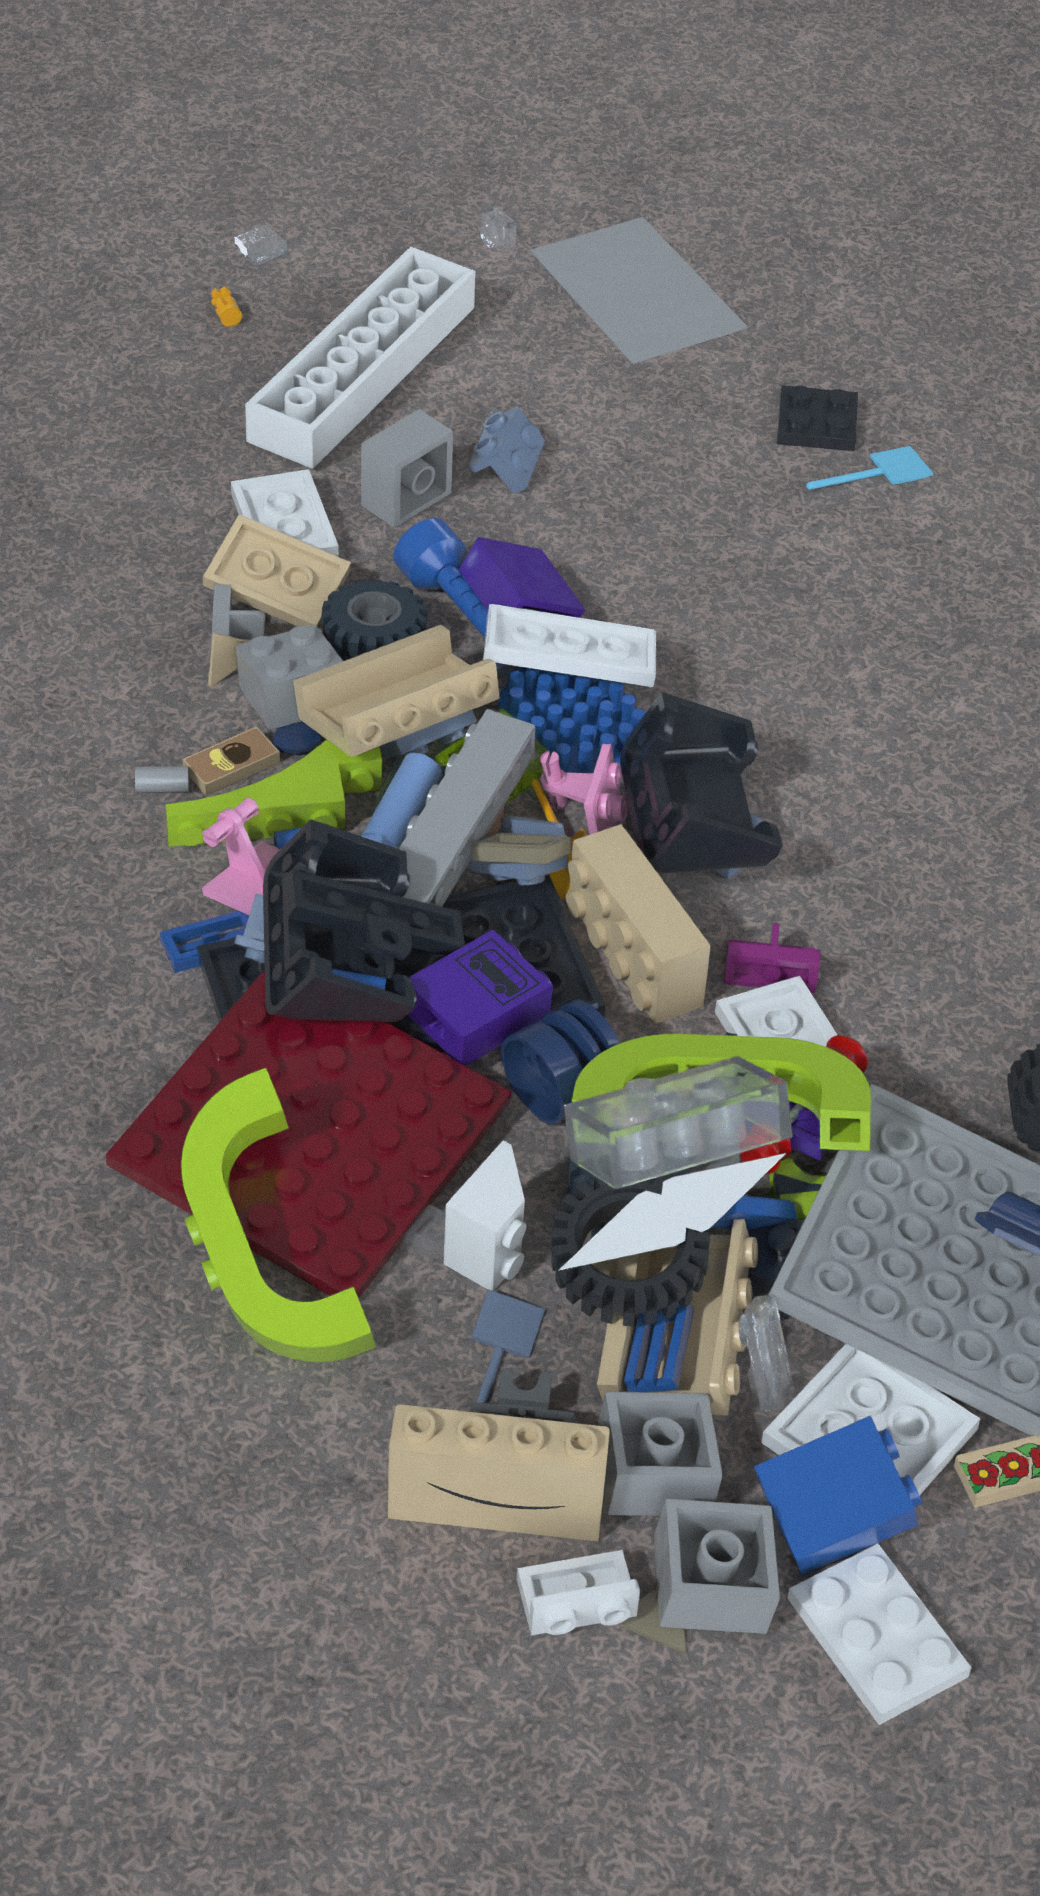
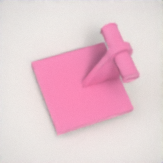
[540,744,628,834]
[202,798,280,915]

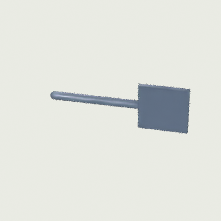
[471,1289,545,1403]

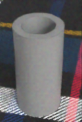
[135,766,189,793]

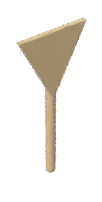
[208,628,322,687]

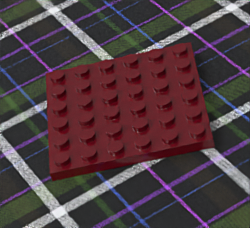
[106,970,512,1298]

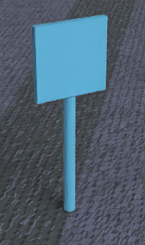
[806,446,934,490]

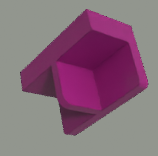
[724,923,820,994]

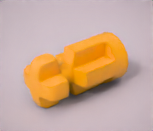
[211,286,242,327]

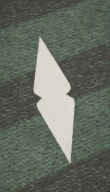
[559,1153,786,1270]

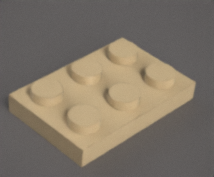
[203,514,351,629]

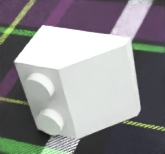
[444,1140,526,1291]

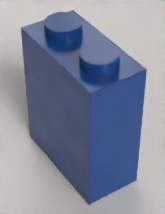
[754,1415,922,1576]

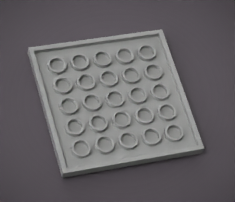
[765,1083,1040,1437]

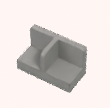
[211,584,265,671]

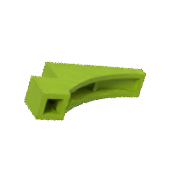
[165,739,382,847]

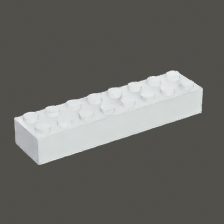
[245,247,475,469]

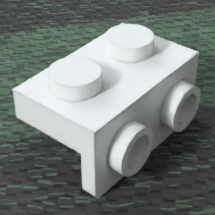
[517,1550,640,1636]

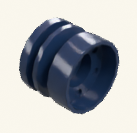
[501,999,620,1125]

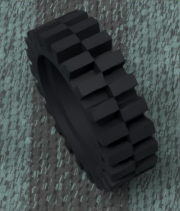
[551,1169,710,1326]

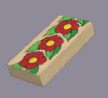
[954,1435,1040,1508]

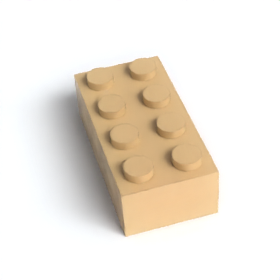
[566,824,711,1024]

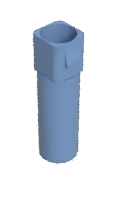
[361,753,443,847]

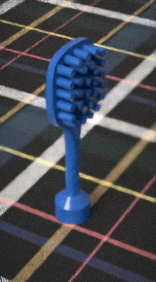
[393,518,645,775]

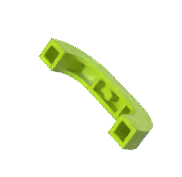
[572,1034,871,1151]
[181,1068,376,1362]

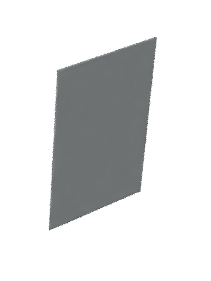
[530,217,748,364]

